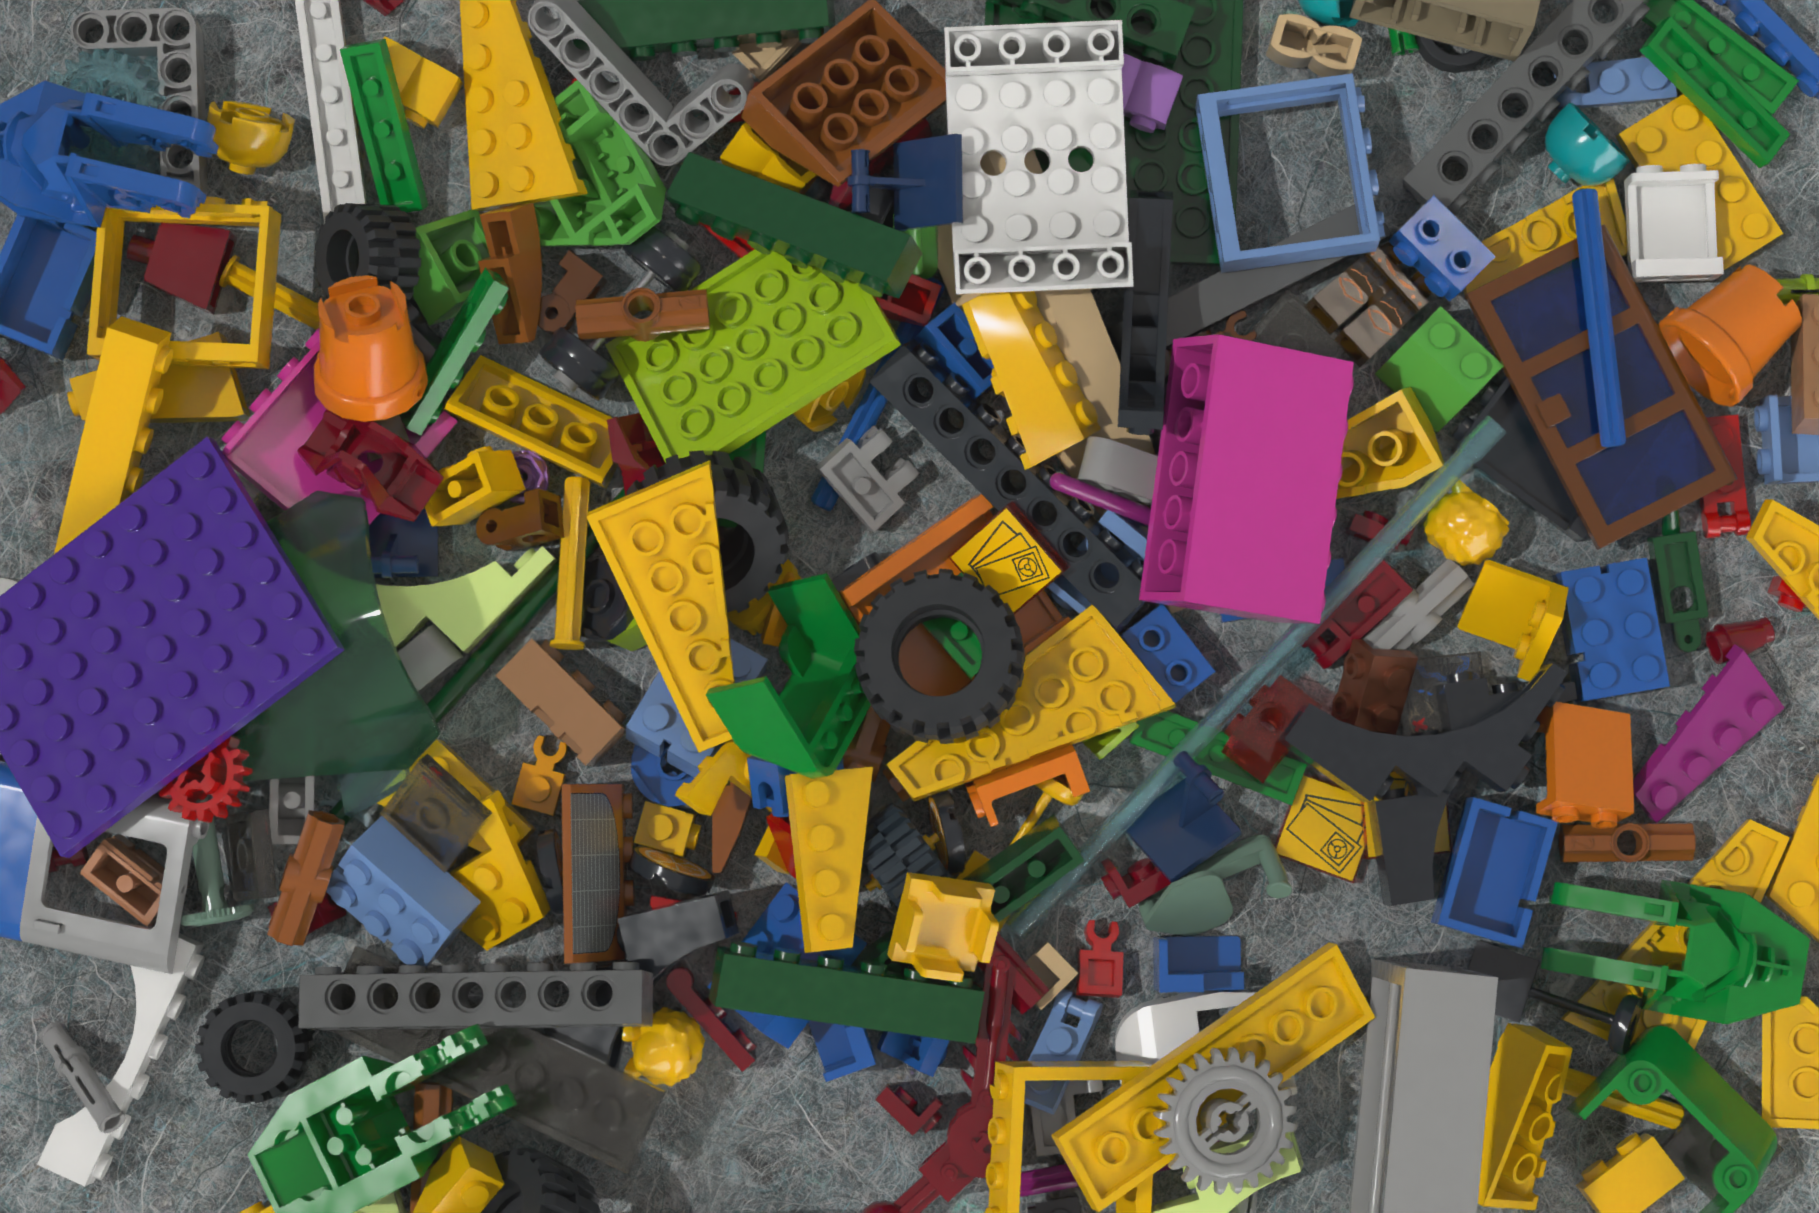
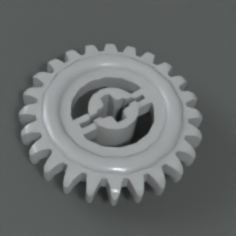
[1153,1047,1297,1195]

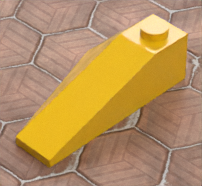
[1336,387,1445,499]

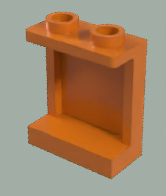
[1536,702,1634,829]
[965,745,1090,827]

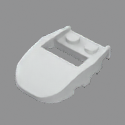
[1115,989,1298,1095]

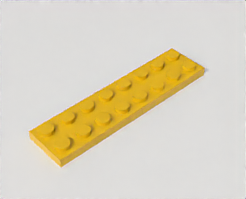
[1051,942,1375,1212]

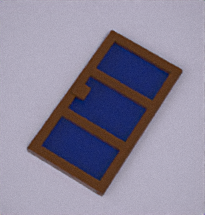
[1465,224,1738,550]

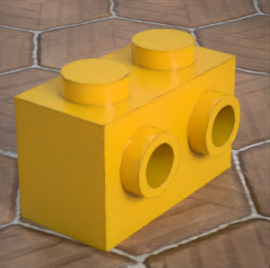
[425,446,526,527]
[1576,1133,1685,1213]

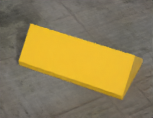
[445,355,618,489]

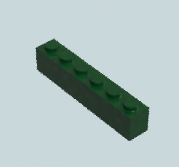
[573,0,835,61]
[665,152,923,299]
[851,814,1085,973]
[709,941,985,1044]

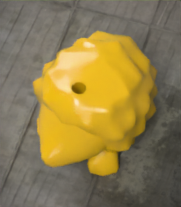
[1424,477,1509,566]
[622,1007,705,1087]

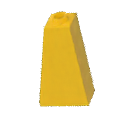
[67,332,251,423]

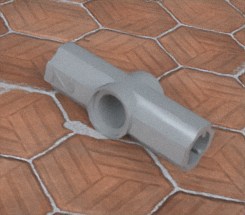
[1361,559,1474,650]

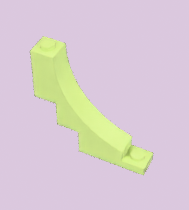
[279,538,557,654]

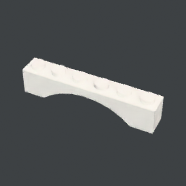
[37,923,205,1187]

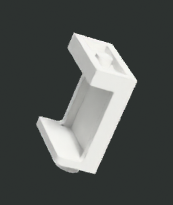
[1624,164,1724,283]

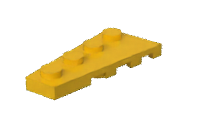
[1463,178,1627,295]
[785,767,873,953]

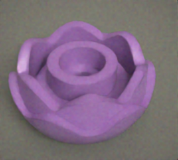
[509,450,550,504]

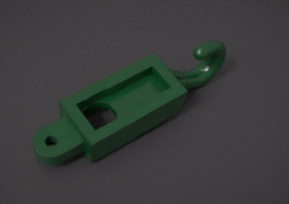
[1647,475,1709,652]

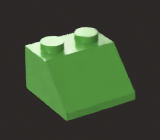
[413,209,490,326]
[1374,306,1503,434]

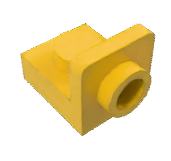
[634,801,701,857]

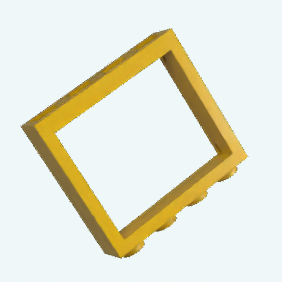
[87,196,281,369]
[984,1061,1153,1213]

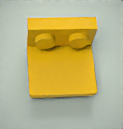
[1457,560,1569,681]

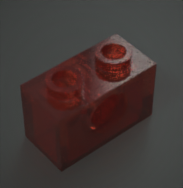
[1222,675,1322,783]

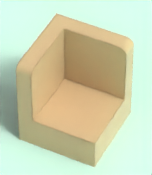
[1025,941,1078,1010]

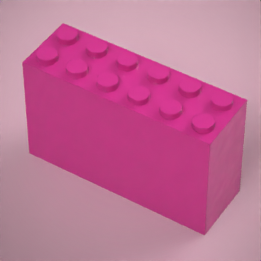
[1139,334,1354,624]

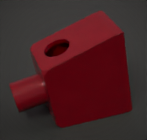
[127,223,237,315]

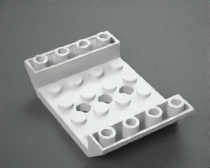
[944,20,1133,295]

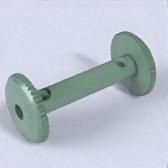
[164,785,254,927]

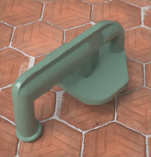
[1138,835,1292,936]

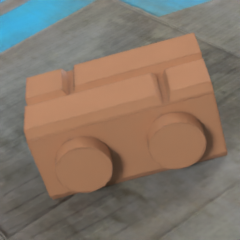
[80,834,188,927]

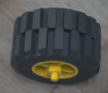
[863,803,952,908]

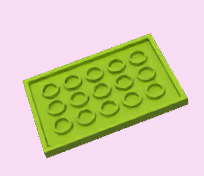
[605,249,902,463]

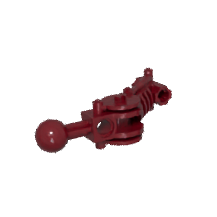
[861,932,1049,1213]

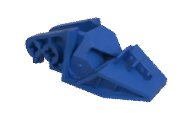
[0,81,219,228]

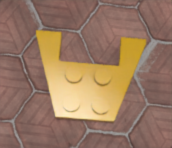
[675,739,789,875]
[1766,773,1819,943]
[414,790,551,950]

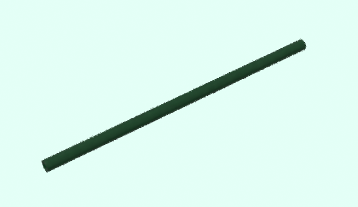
[328,488,625,827]

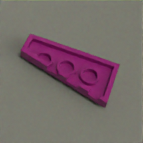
[1633,644,1785,823]

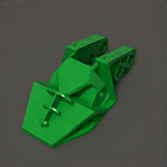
[1540,880,1810,1024]
[247,1024,518,1213]

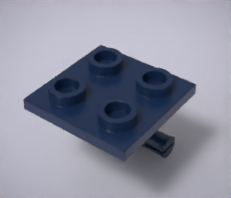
[847,134,963,231]
[351,507,439,579]
[1121,751,1242,883]

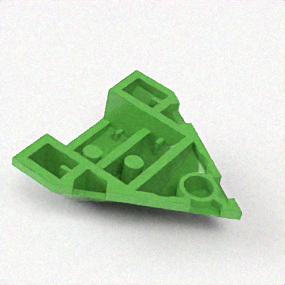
[534,80,666,247]

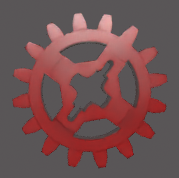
[159,736,253,823]

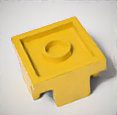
[887,872,999,982]

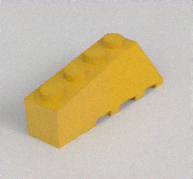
[962,291,1101,470]
[1478,1023,1573,1210]

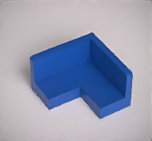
[1153,936,1244,993]
[808,1020,876,1082]

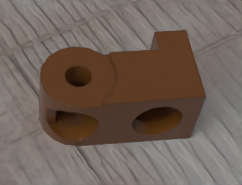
[538,250,607,335]
[476,488,564,551]

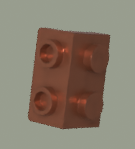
[1331,639,1418,735]

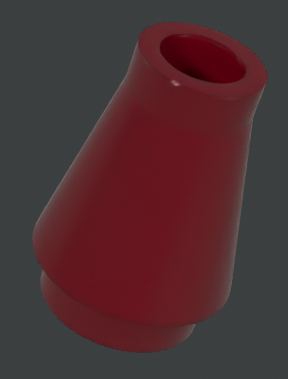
[1706,617,1775,665]

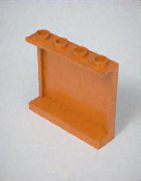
[839,494,1071,696]

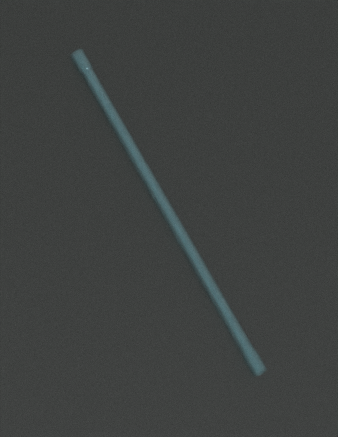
[1006,415,1506,940]

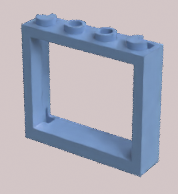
[1195,73,1385,273]

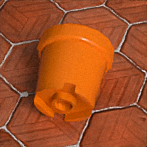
[1657,264,1802,407]
[314,275,428,422]

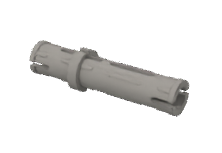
[39,1022,125,1133]

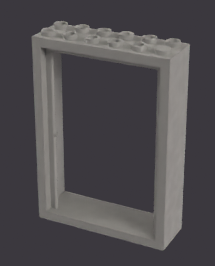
[1348,959,1498,1213]

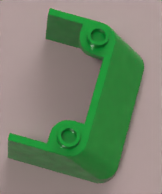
[705,573,871,779]
[1566,1025,1778,1213]

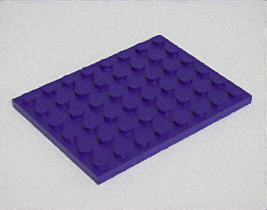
[0,436,345,858]

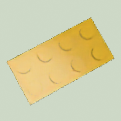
[1616,94,1784,281]

